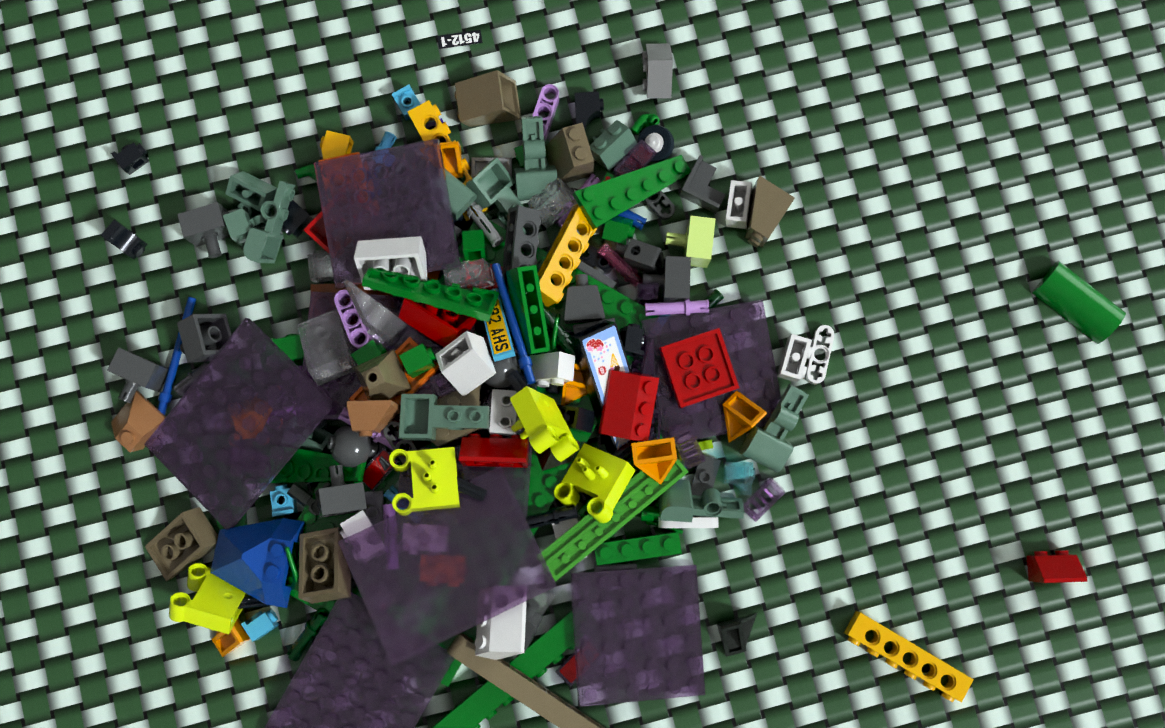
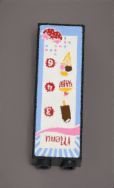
[570,320,652,454]

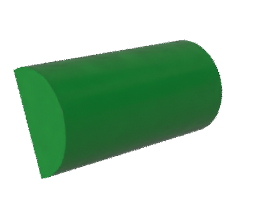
[1032,261,1126,344]

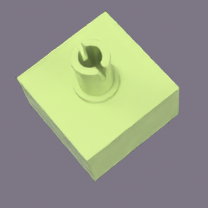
[665,216,716,268]

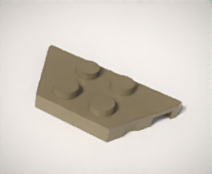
[431,385,481,448]

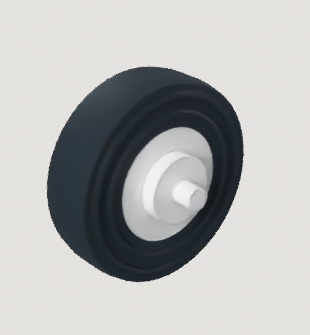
[637,125,674,162]

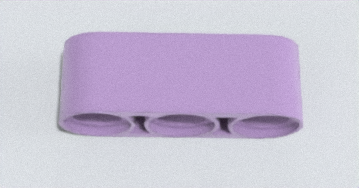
[533,84,559,142]
[334,290,374,349]

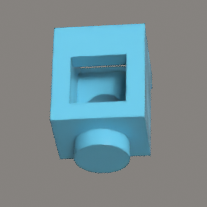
[392,84,421,121]
[270,484,298,517]
[241,609,279,642]

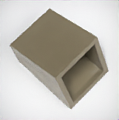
[454,70,521,127]
[545,123,594,185]
[745,176,795,248]

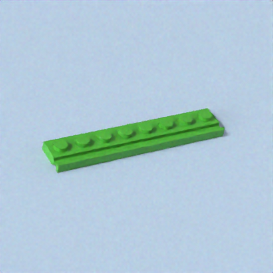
[536,458,688,582]

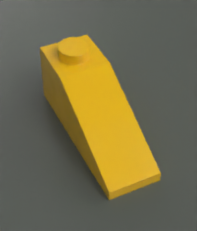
[320,130,354,159]

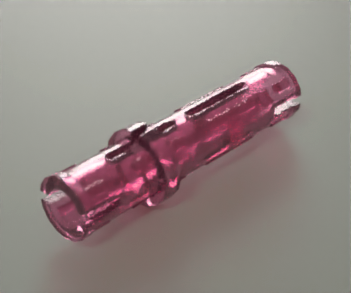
[597,242,649,294]

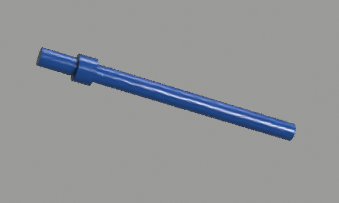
[491,263,536,385]
[158,297,196,416]

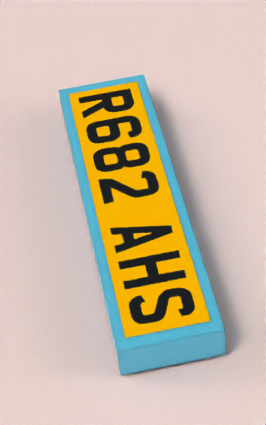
[484,288,516,362]

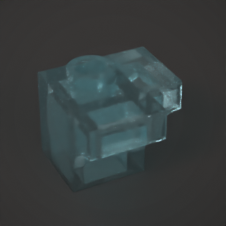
[724,462,755,495]

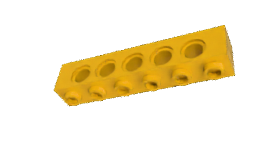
[408,100,489,223]
[538,200,598,307]
[844,611,974,703]

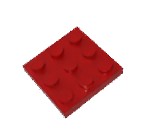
[659,328,739,408]

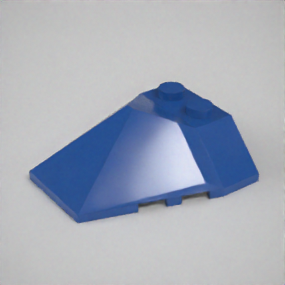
[210,518,305,608]

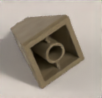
[354,349,412,401]

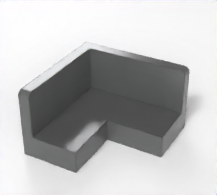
[680,155,726,214]

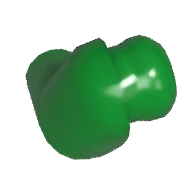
[630,114,660,135]
[295,164,323,182]

